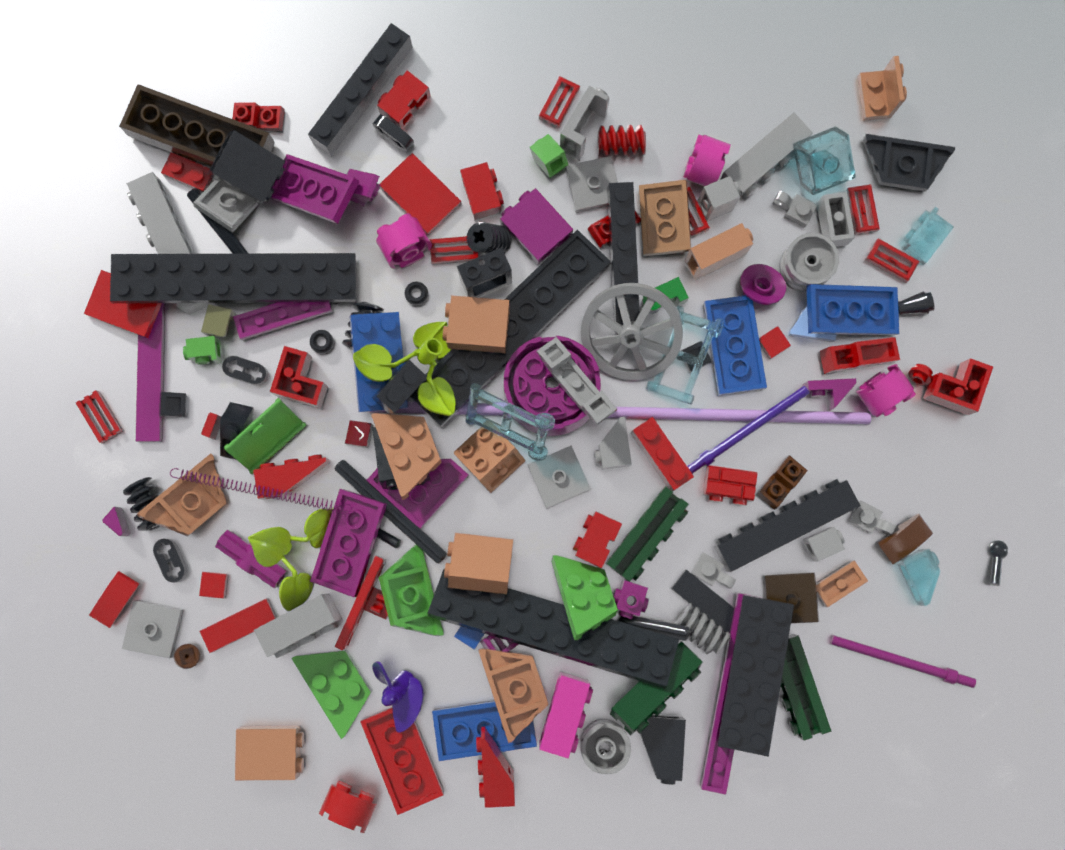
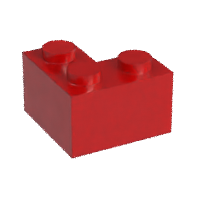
[270,346,328,409]
[923,358,993,415]

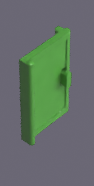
[224,397,306,475]

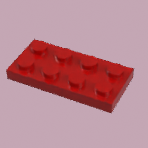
[360,707,444,815]

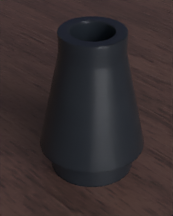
[898,291,935,315]

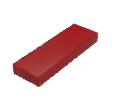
[200,598,277,653]

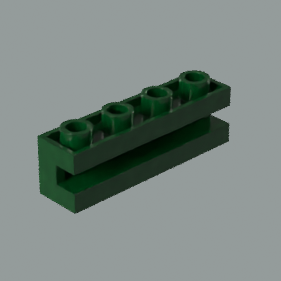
[605,486,689,582]
[780,634,832,741]
[610,641,703,736]

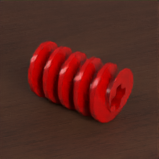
[597,125,646,156]

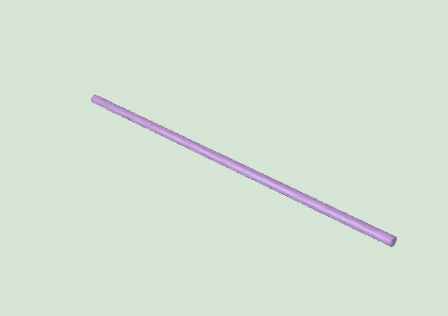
[368,402,871,425]

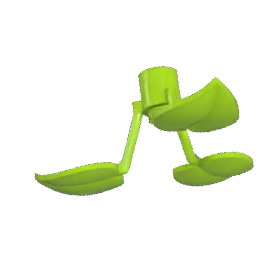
[353,322,455,416]
[248,507,333,612]

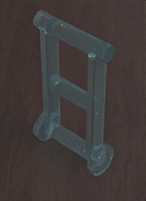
[646,305,724,405]
[465,383,555,461]

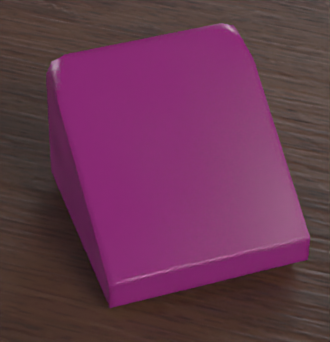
[102,507,130,537]

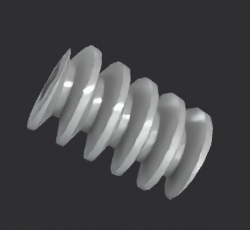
[676,602,730,654]

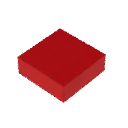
[759,326,791,359]
[201,412,221,440]
[199,572,228,599]

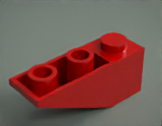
[253,454,330,500]
[476,727,515,808]

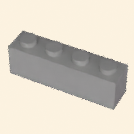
[720,113,813,198]

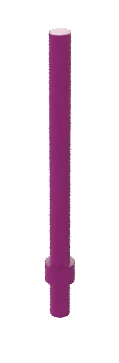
[830,635,976,688]

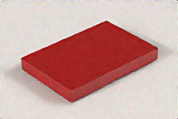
[380,153,462,235]
[84,270,162,338]

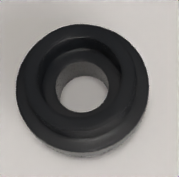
[404,281,428,305]
[309,330,334,354]

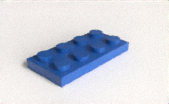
[806,284,900,336]
[704,295,767,396]
[349,312,408,412]
[432,701,537,761]

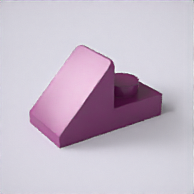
[803,378,857,411]

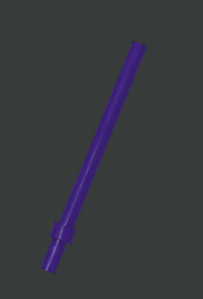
[687,386,810,474]

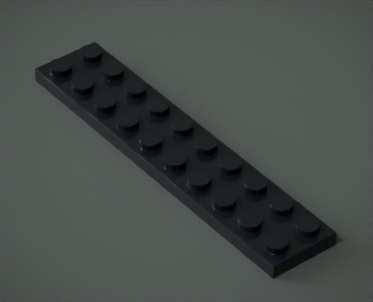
[410,229,611,427]
[110,253,356,304]
[427,569,679,689]

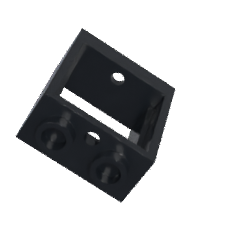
[457,247,512,298]

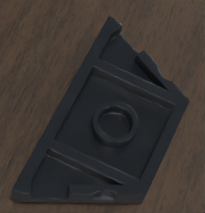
[863,134,955,192]

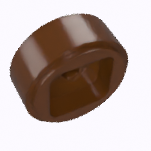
[174,644,200,669]

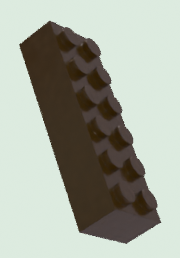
[119,84,275,167]

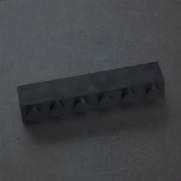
[308,23,413,156]
[607,182,640,325]
[714,478,861,572]

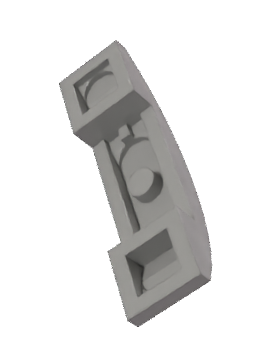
[537,337,617,425]

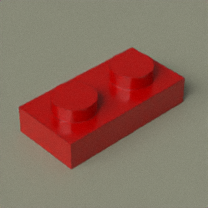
[161,152,213,192]

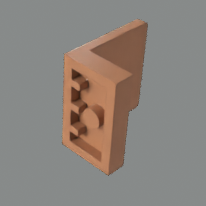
[858,56,907,121]
[454,421,526,493]

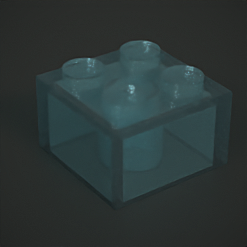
[793,126,856,195]

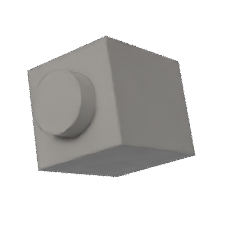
[803,527,845,561]

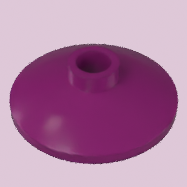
[740,264,786,305]

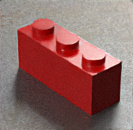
[631,417,694,491]

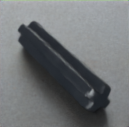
[618,616,690,641]

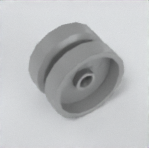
[780,233,839,291]

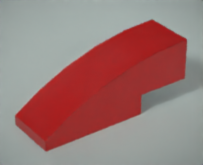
[820,337,900,374]

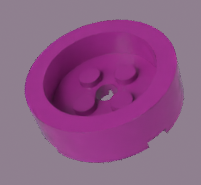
[504,335,601,436]

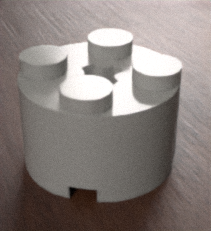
[580,719,631,774]

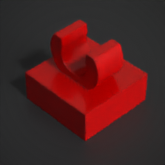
[364,587,388,620]

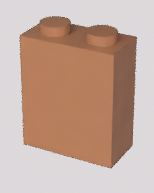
[684,223,754,281]
[443,295,510,353]
[444,533,513,594]
[235,726,304,781]

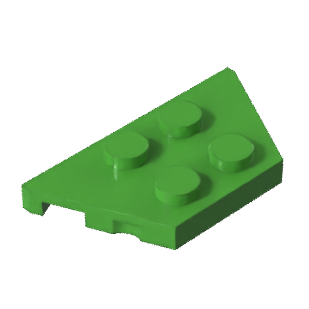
[379,545,444,636]
[551,555,618,640]
[291,650,372,739]

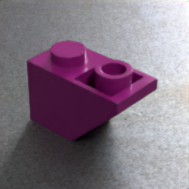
[346,169,381,206]

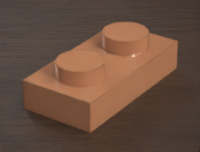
[816,560,868,607]

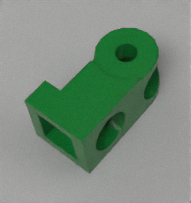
[641,277,689,314]

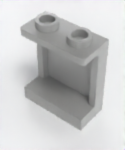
[560,86,610,161]

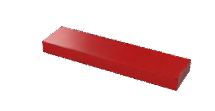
[335,556,386,650]

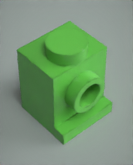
[183,336,222,365]

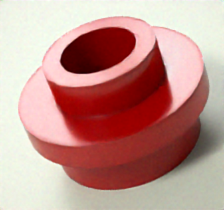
[908,364,933,385]

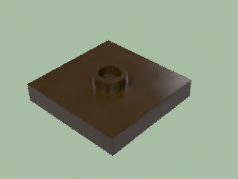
[765,572,819,623]

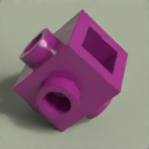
[613,580,649,619]

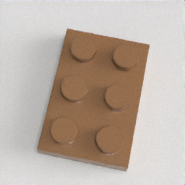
[639,180,691,256]

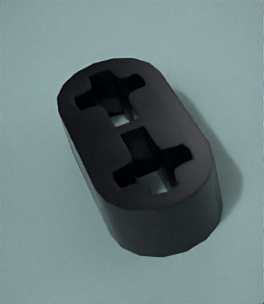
[372,114,414,151]
[222,356,269,386]
[153,538,188,583]

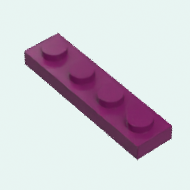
[233,302,333,340]

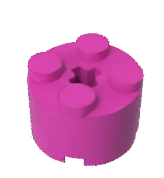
[683,134,731,186]
[376,213,432,269]
[856,364,916,417]

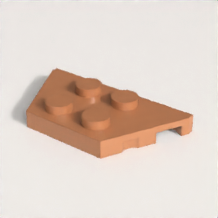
[371,413,442,500]
[137,453,226,536]
[478,648,549,743]

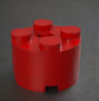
[319,780,377,833]

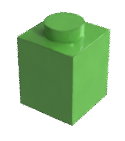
[530,134,569,178]

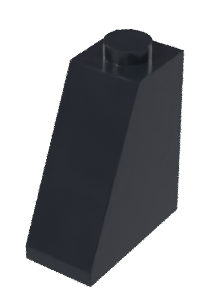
[640,715,686,785]

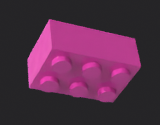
[539,671,593,759]

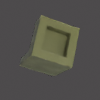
[201,304,237,337]

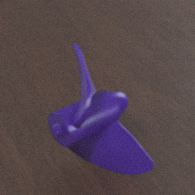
[372,661,424,733]

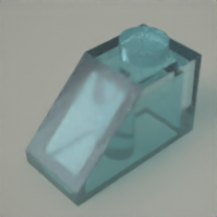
[897,549,940,606]

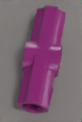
[215,530,288,588]

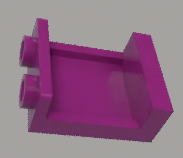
[500,188,573,266]

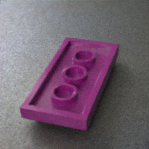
[270,154,360,224]
[310,489,387,597]

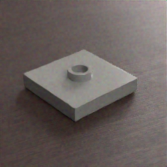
[566,156,618,212]
[193,179,260,233]
[527,445,591,509]
[122,600,183,659]

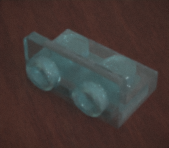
[901,206,954,265]

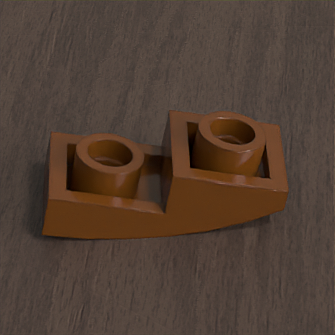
[756,455,808,510]
[878,514,933,564]

